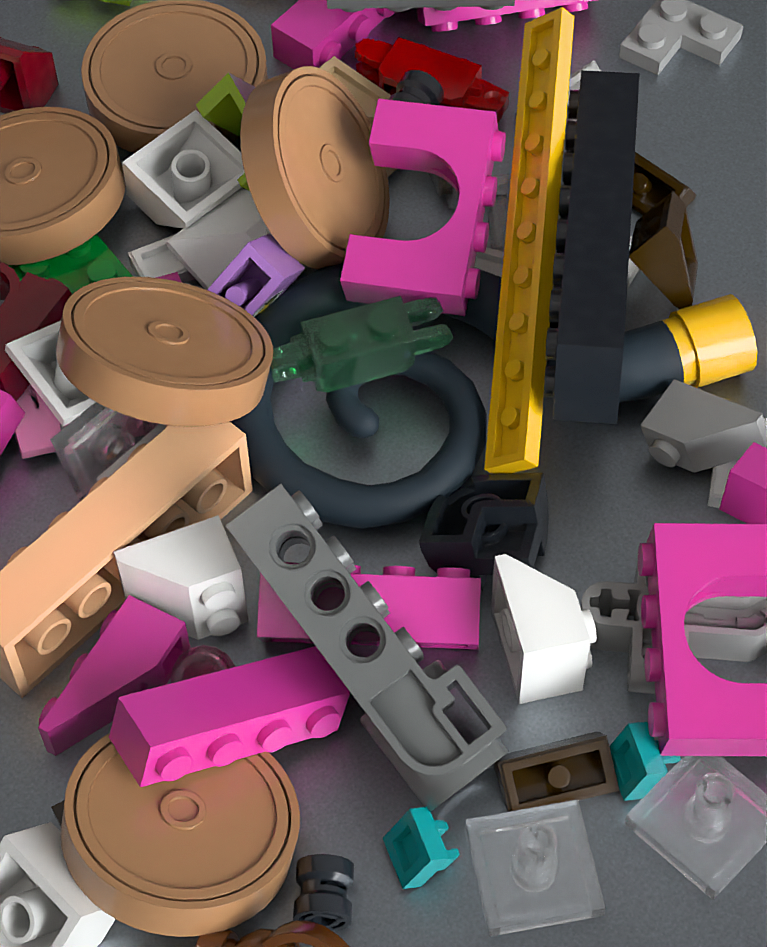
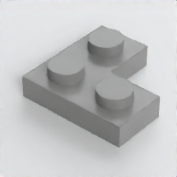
[619,0,743,75]

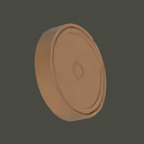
[81,0,268,153]
[240,66,390,269]
[0,107,126,265]
[56,277,273,427]
[61,733,300,937]

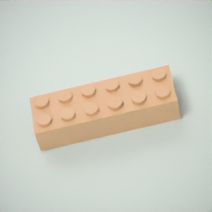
[0,422,253,698]

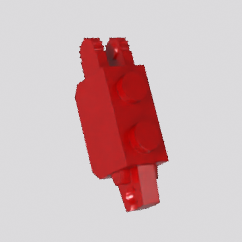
[355,37,509,123]

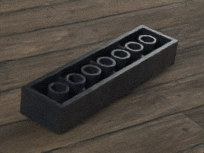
[544,70,640,424]

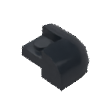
[419,473,548,591]

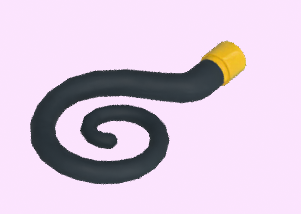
[230,263,757,529]

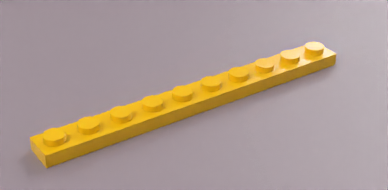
[484,7,574,474]

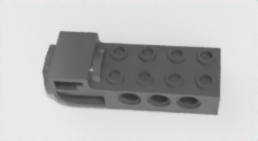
[225,484,509,812]

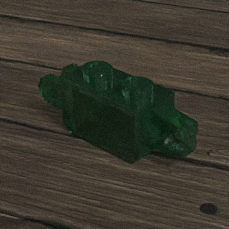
[270,296,453,393]

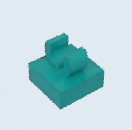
[609,721,681,801]
[382,807,460,889]

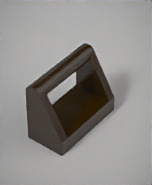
[629,191,698,309]

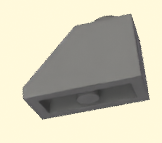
[640,379,767,473]

